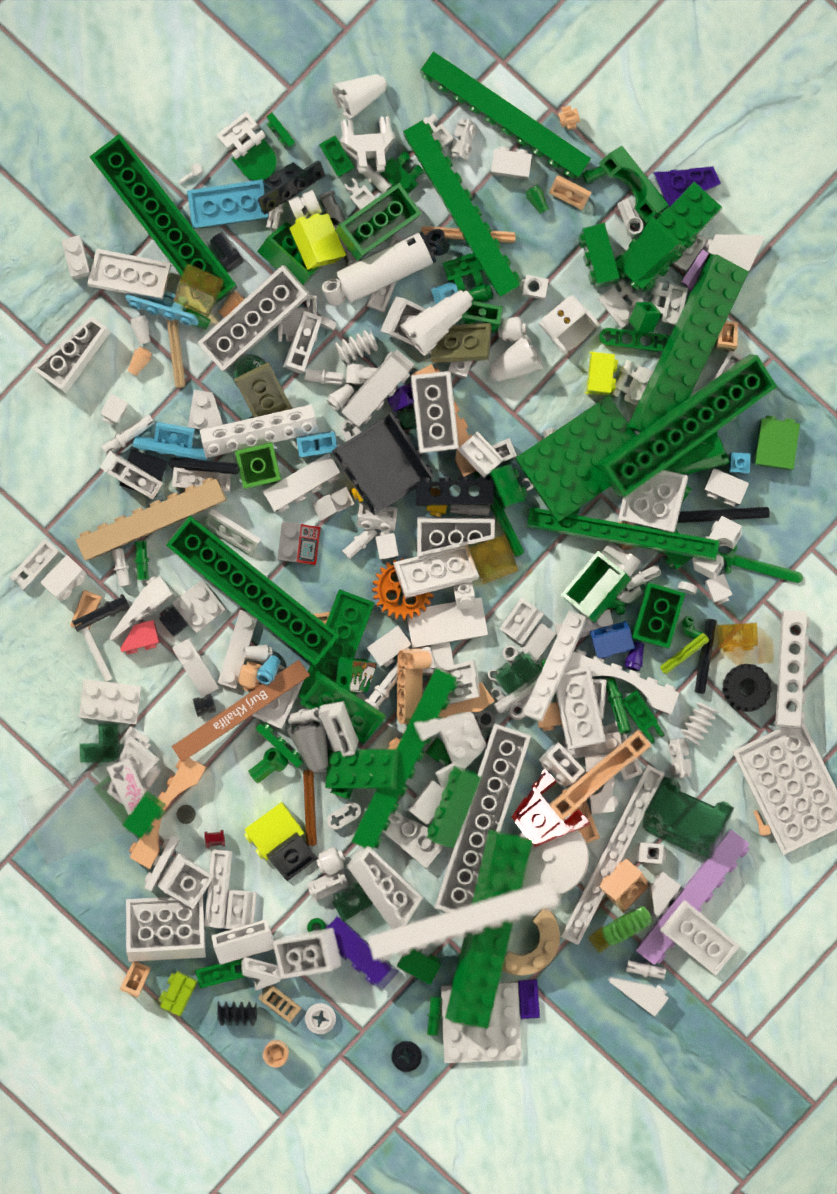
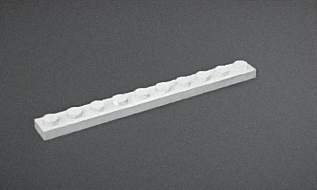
[561,765,665,945]

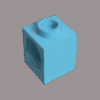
[431,283,458,304]
[728,452,751,474]

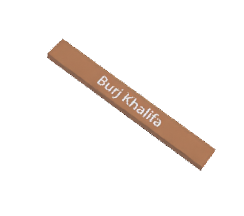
[171,660,310,763]

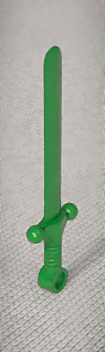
[718,545,803,583]

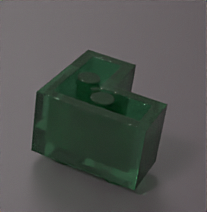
[495,651,542,695]
[79,723,121,763]

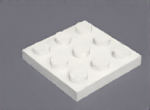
[618,470,688,533]

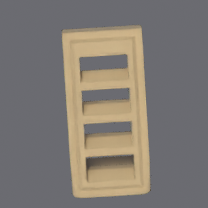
[258,985,302,1023]

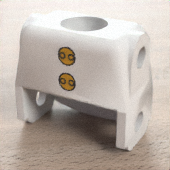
[538,295,600,356]

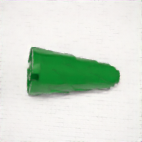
[664,431,730,475]

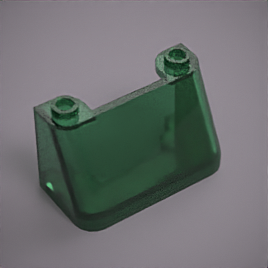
[642,776,734,859]

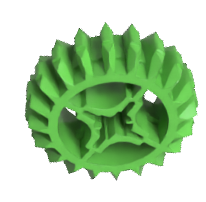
[601,906,652,945]

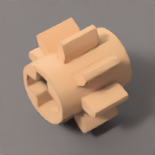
[558,105,580,130]

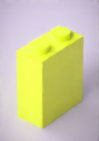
[290,213,346,270]
[244,802,305,860]

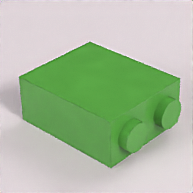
[754,416,800,471]

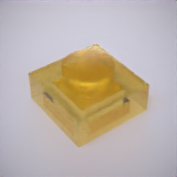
[587,926,610,953]

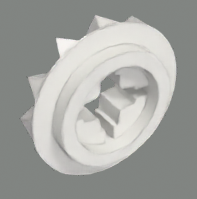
[305,1003,336,1034]

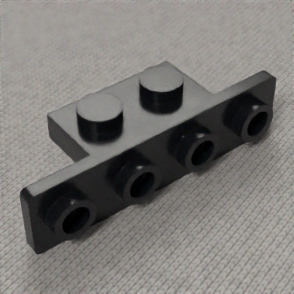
[257,160,325,215]

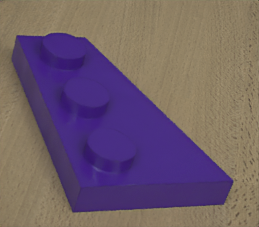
[653,166,721,208]

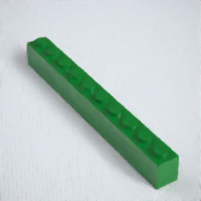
[420,51,591,180]
[403,120,521,298]
[351,667,459,850]

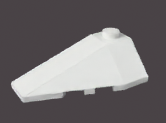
[109,576,175,641]

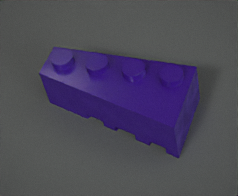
[326,916,399,988]

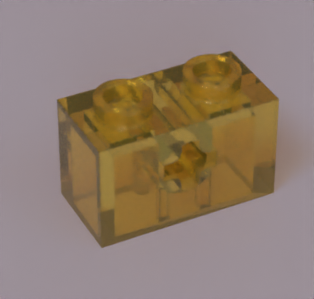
[717,623,758,652]

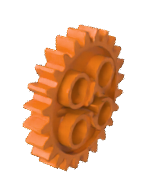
[372,558,434,621]

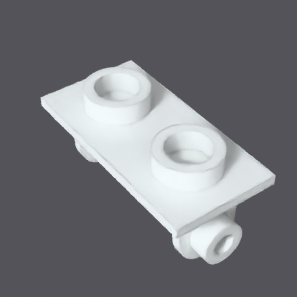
[451,118,476,160]
[668,738,692,778]
[307,870,349,902]

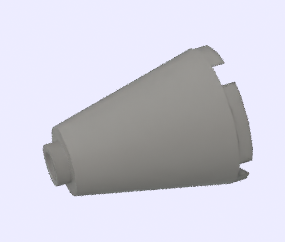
[287,720,328,773]

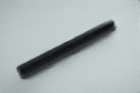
[677,507,770,523]

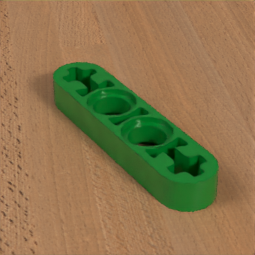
[599,328,670,352]

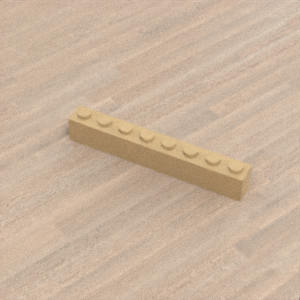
[76,477,228,561]

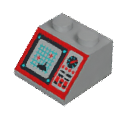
[277,522,321,565]

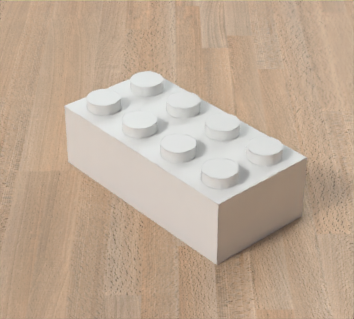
[411,371,459,453]

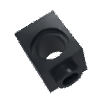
[159,607,189,637]

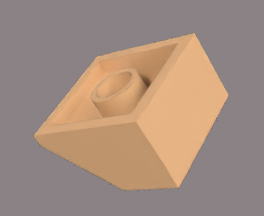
[600,859,650,913]

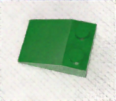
[489,464,527,510]

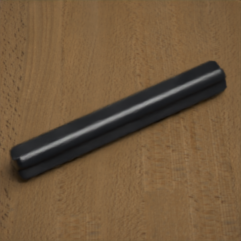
[169,457,240,475]
[694,619,717,694]

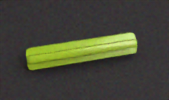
[660,633,709,675]

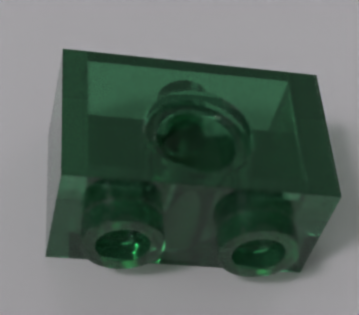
[332,881,373,922]

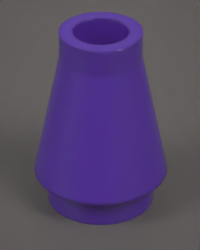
[624,642,644,671]

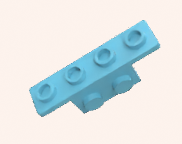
[125,291,199,326]
[133,422,209,461]

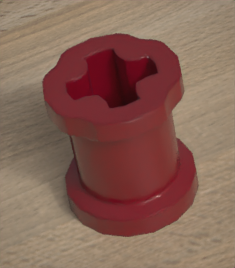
[204,830,225,849]

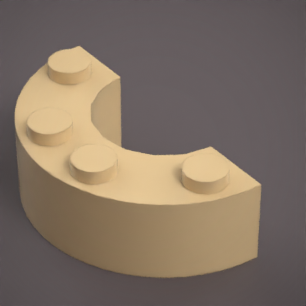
[502,908,560,975]

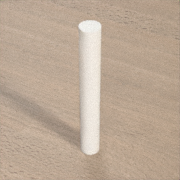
[81,627,112,682]

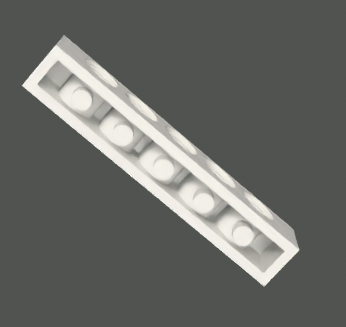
[200,404,318,458]
[775,610,810,728]

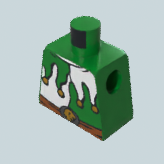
[336,657,377,696]

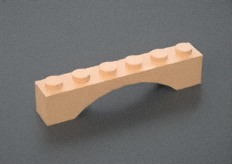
[411,364,477,477]
[387,682,494,749]
[549,730,651,820]
[129,758,207,869]

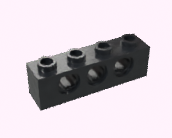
[416,477,494,506]

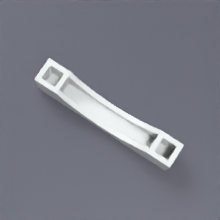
[564,649,679,714]

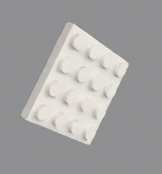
[441,982,521,1063]

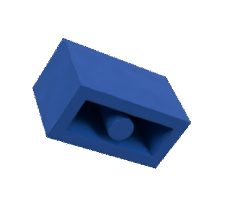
[589,621,634,659]

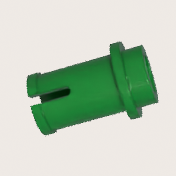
[582,165,608,184]

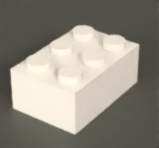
[273,928,342,979]

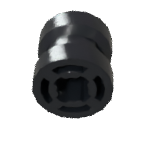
[193,694,216,717]

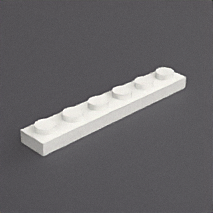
[523,611,588,722]

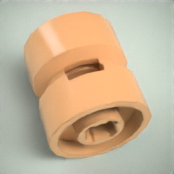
[263,1039,289,1067]

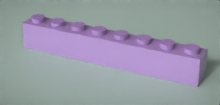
[635,829,749,965]

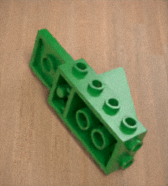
[615,182,722,293]

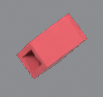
[120,620,160,655]

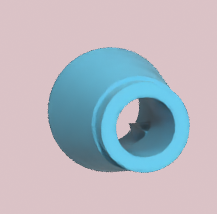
[256,656,280,685]

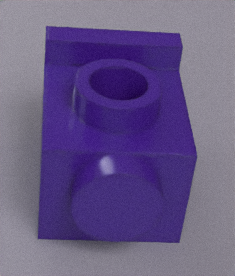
[387,383,414,413]

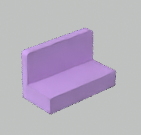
[680,249,709,291]

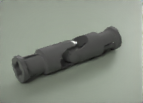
[319,190,361,267]

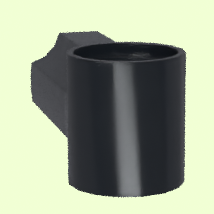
[209,232,244,272]

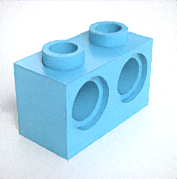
[296,431,337,457]

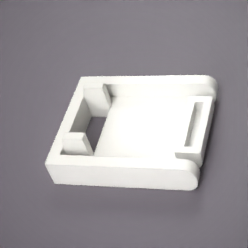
[278,295,317,342]

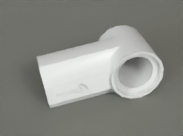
[617,198,644,238]
[346,364,378,385]
[602,542,641,577]

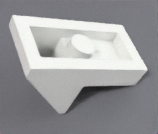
[312,487,355,521]
[242,957,281,990]

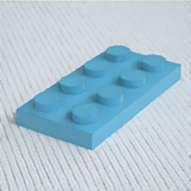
[187,180,268,229]

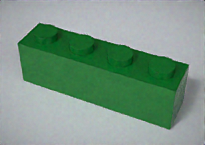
[427,766,481,849]

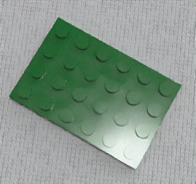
[514,395,636,522]

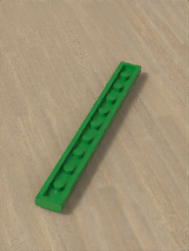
[527,507,720,561]

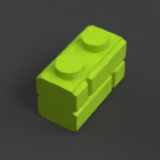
[158,970,198,1017]

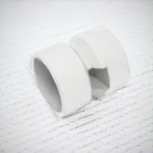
[288,190,322,220]

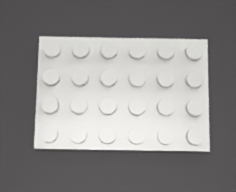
[732,723,837,855]

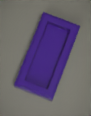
[518,979,540,1019]

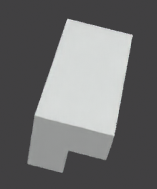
[319,702,358,756]

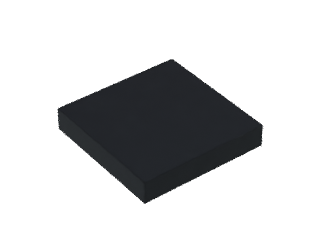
[119,449,168,497]
[266,832,318,881]

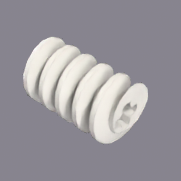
[335,330,378,364]
[681,703,719,746]

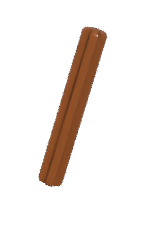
[303,770,317,846]

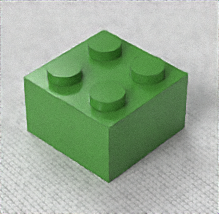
[235,443,281,490]

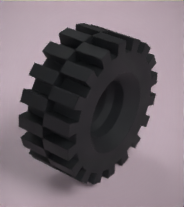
[722,664,772,712]

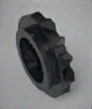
[391,1041,422,1072]

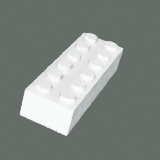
[197,265,311,371]

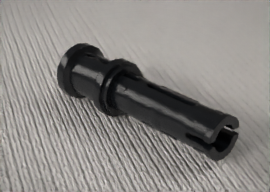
[72,594,130,632]

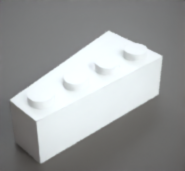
[32,317,111,393]
[347,846,423,929]

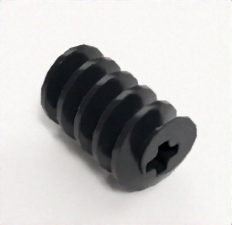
[217,1001,257,1026]

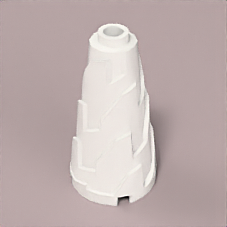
[400,290,473,356]

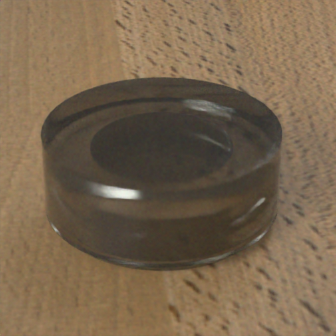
[176,805,196,824]

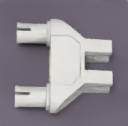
[340,116,396,173]

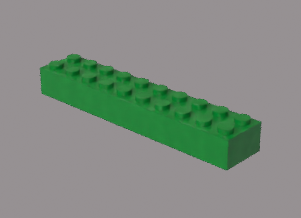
[89,133,238,311]
[627,254,749,433]
[597,354,777,498]
[166,516,341,666]
[445,829,533,1029]

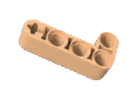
[397,649,432,724]

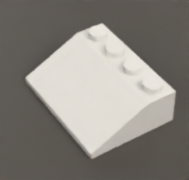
[126,895,206,962]

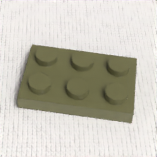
[431,323,491,363]
[234,362,293,418]

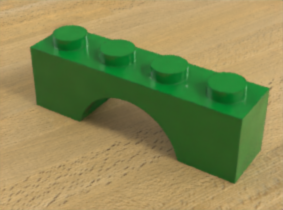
[599,146,669,223]

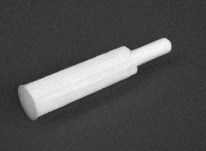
[494,679,538,714]

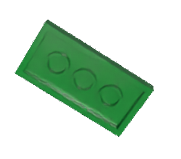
[300,674,386,744]
[325,749,398,789]

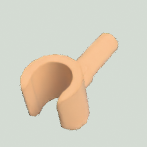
[753,810,771,836]

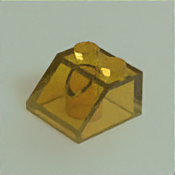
[173,264,224,317]
[469,534,519,585]

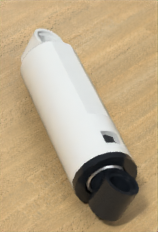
[322,229,450,305]

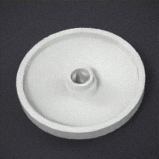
[519,820,589,895]

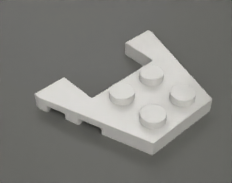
[414,712,487,789]

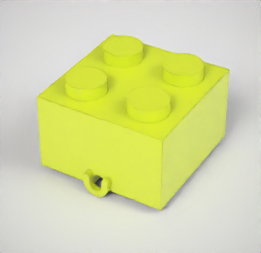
[585,352,618,396]

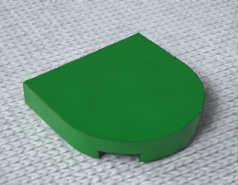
[231,138,277,181]

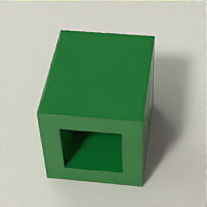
[629,302,661,333]

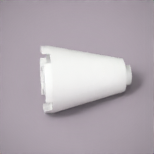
[332,74,387,119]
[489,335,544,381]

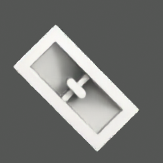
[492,438,517,464]

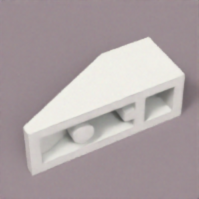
[283,311,322,374]
[100,451,163,499]
[172,638,219,698]
[608,977,669,1017]

